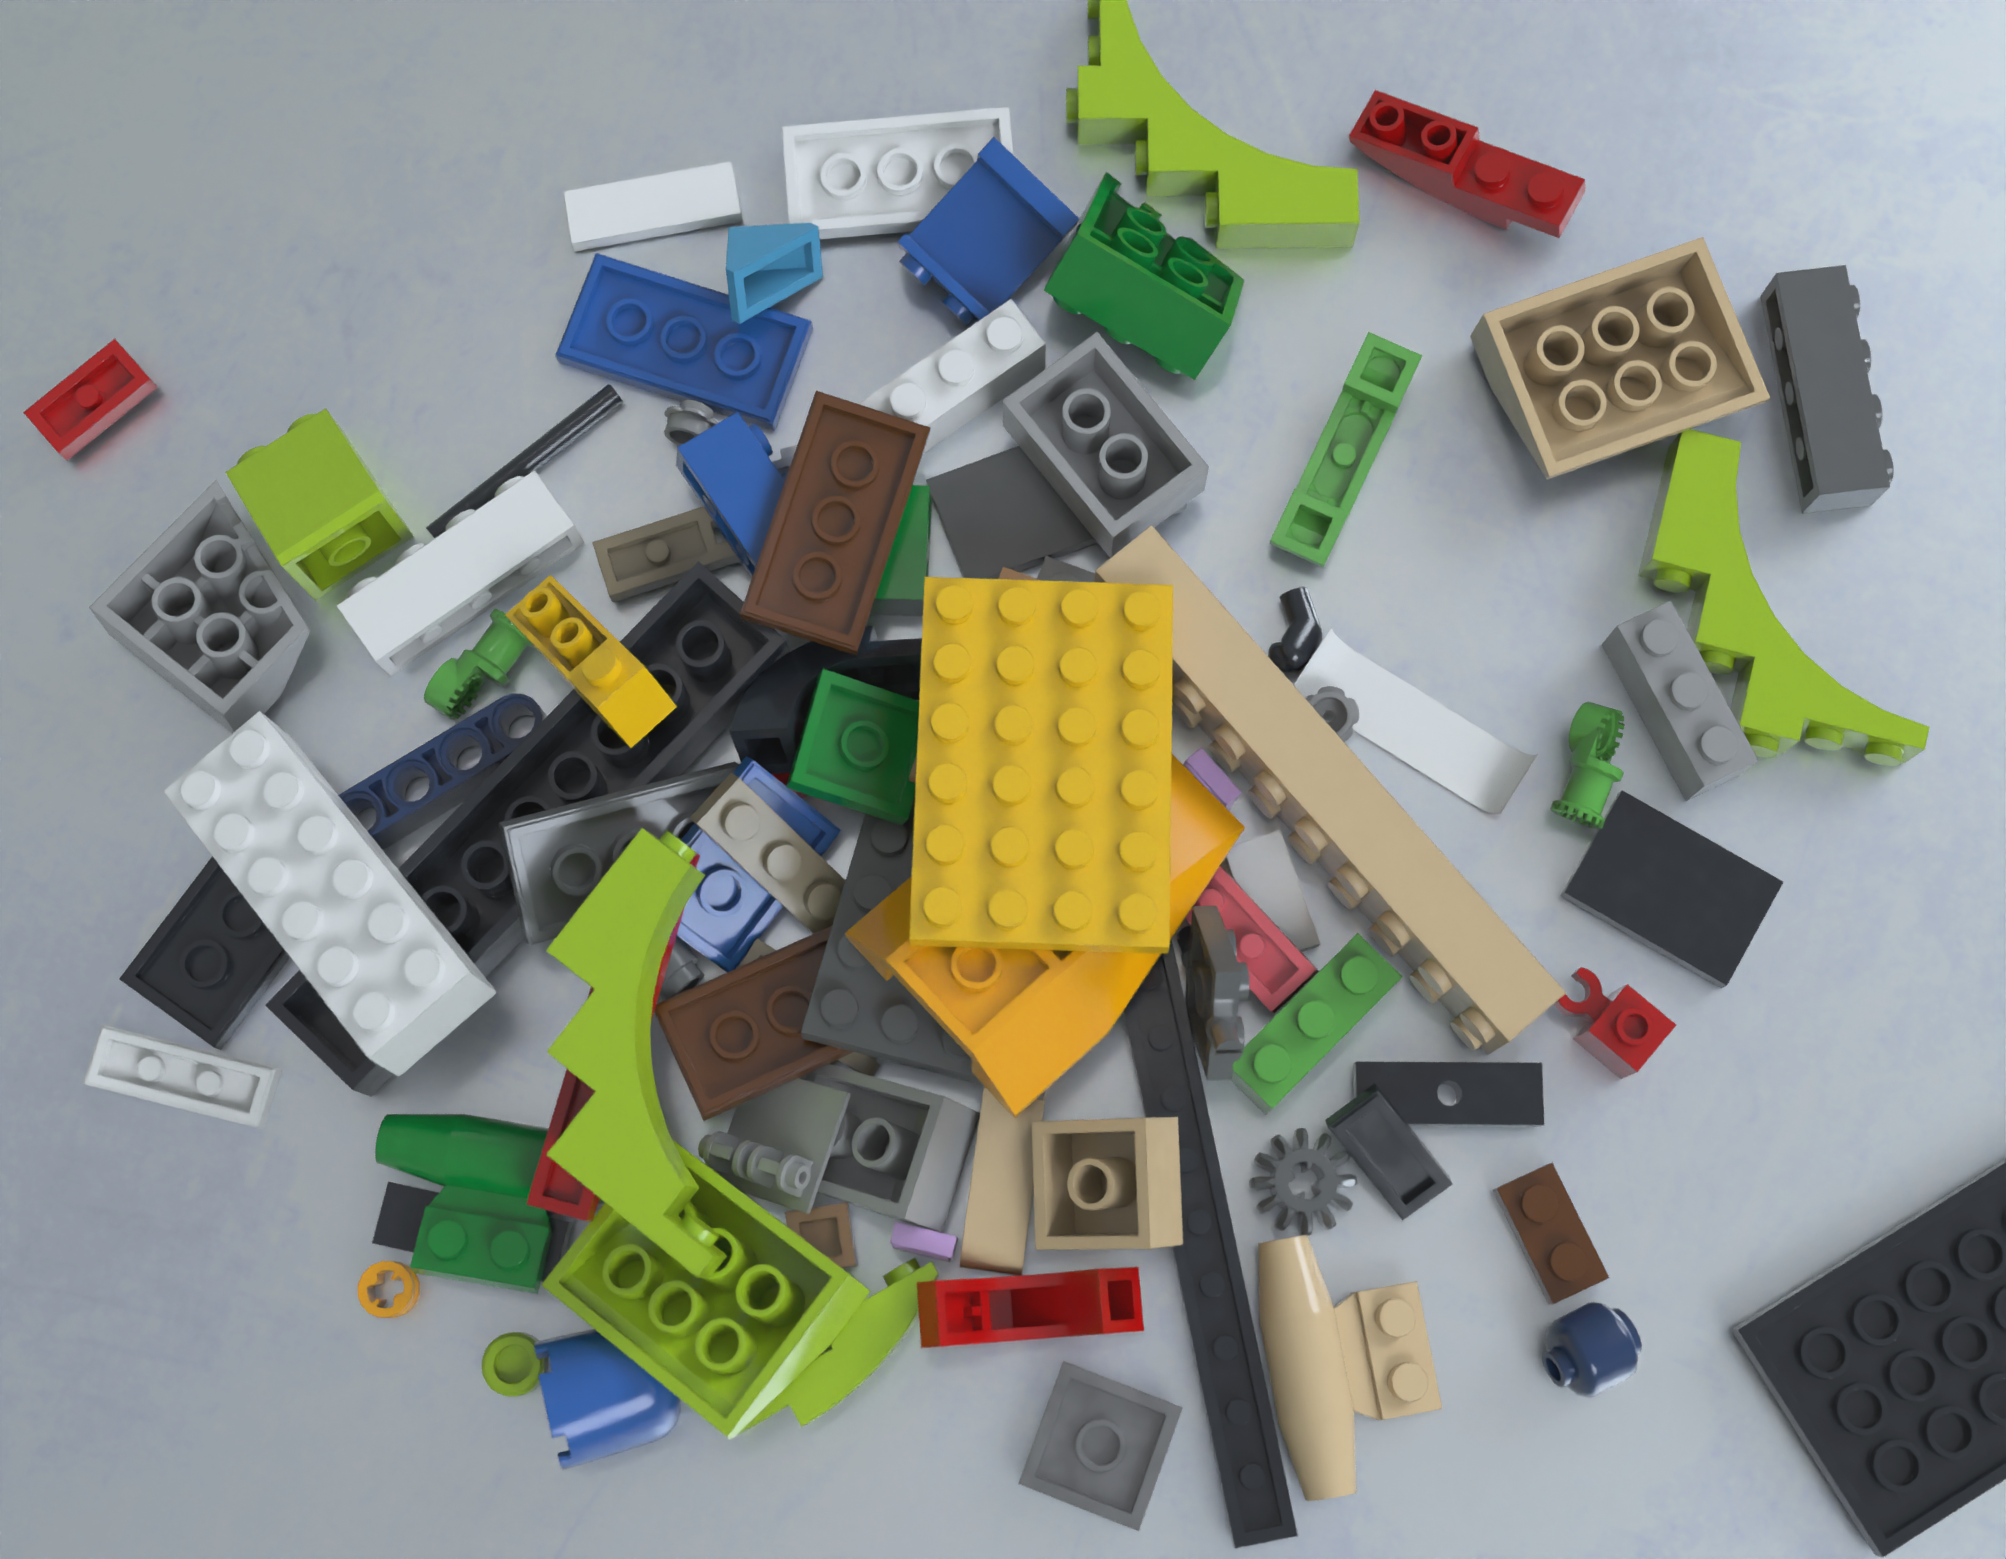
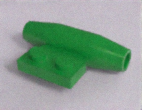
[375,1114,605,1294]

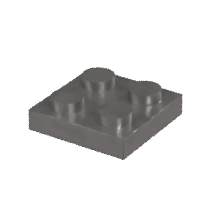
[1019,1361,1183,1531]

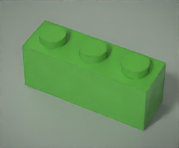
[1230,933,1403,1115]

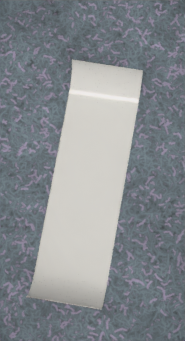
[1294,626,1539,815]

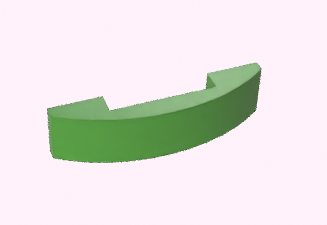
[1269,332,1422,568]

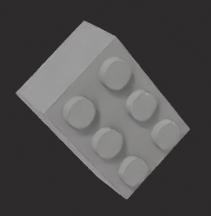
[1002,332,1209,558]

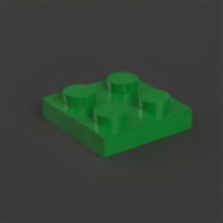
[786,669,919,825]

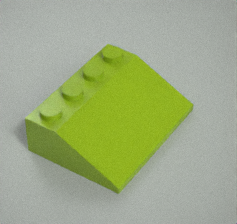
[541,1139,870,1440]

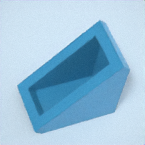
[726,223,823,324]

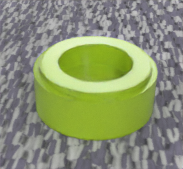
[482,1332,548,1397]

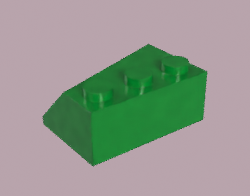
[1043,171,1245,380]

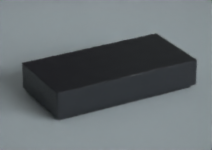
[1325,1084,1453,1220]

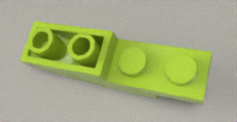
[736,1258,940,1436]

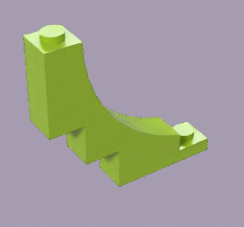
[546,828,727,1277]

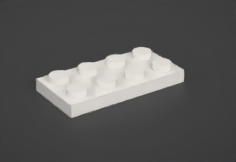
[782,107,1014,239]

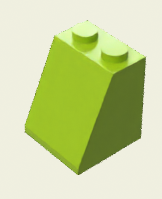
[225,408,414,601]

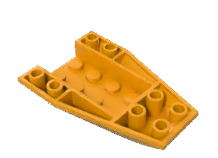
[845,754,1245,1118]

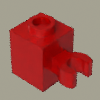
[1553,967,1676,1079]

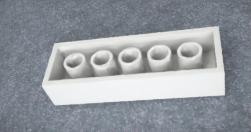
[163,711,497,1077]

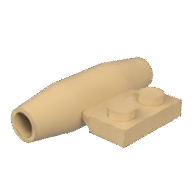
[1258,1235,1442,1501]

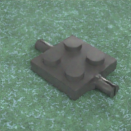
[1177,906,1249,1080]

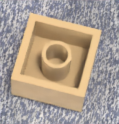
[1031,1117,1183,1250]

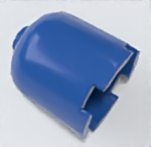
[534,1329,681,1470]

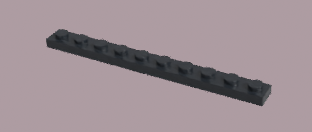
[1123,939,1298,1549]

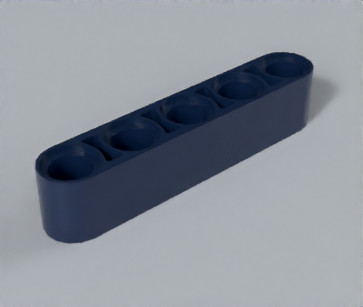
[338,693,547,850]

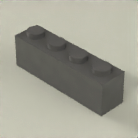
[1760,265,1894,514]

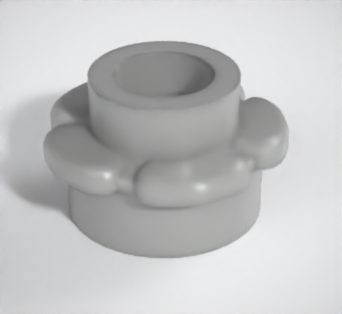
[664,400,718,446]
[1305,686,1359,742]

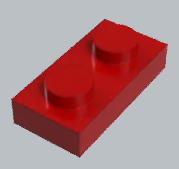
[23,339,158,461]

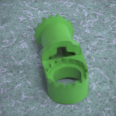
[424,609,534,720]
[1550,701,1625,829]

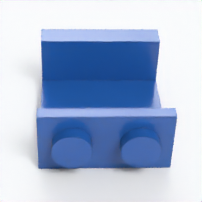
[898,137,1080,326]

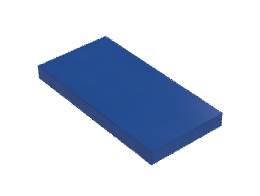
[555,253,813,432]

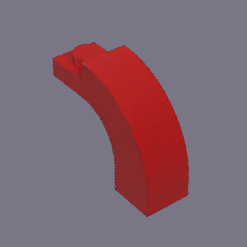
[917,1267,1144,1348]

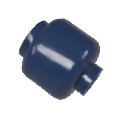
[1542,1302,1642,1398]

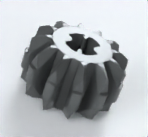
[1249,1128,1357,1236]

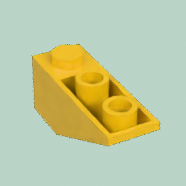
[505,575,677,748]

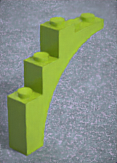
[1066,0,1360,249]
[1638,429,1930,766]

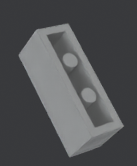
[1601,601,1759,801]

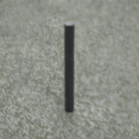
[426,384,623,539]

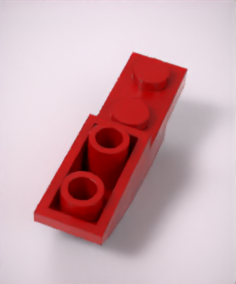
[1349,90,1585,238]

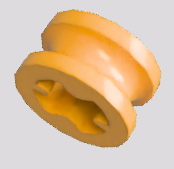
[357,1261,420,1318]

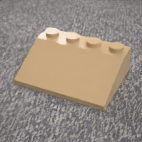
[1470,237,1770,480]

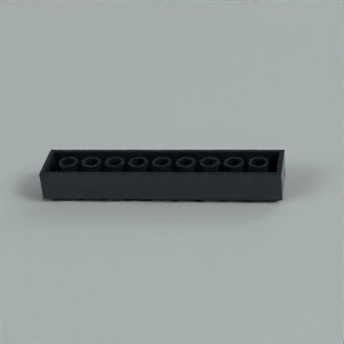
[265,561,790,1097]

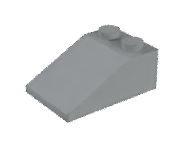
[799,1064,980,1233]

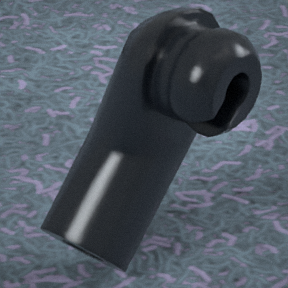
[1268,587,1322,674]

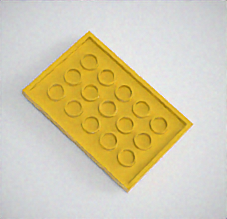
[909,577,1173,954]

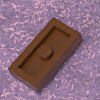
[1493,1163,1609,1305]

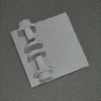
[698,1078,851,1214]

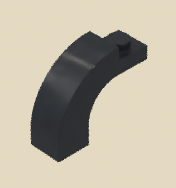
[729,626,922,774]

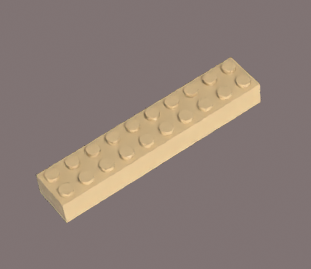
[1095,525,1566,1055]

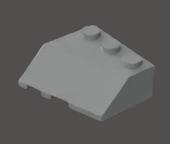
[89,480,310,733]

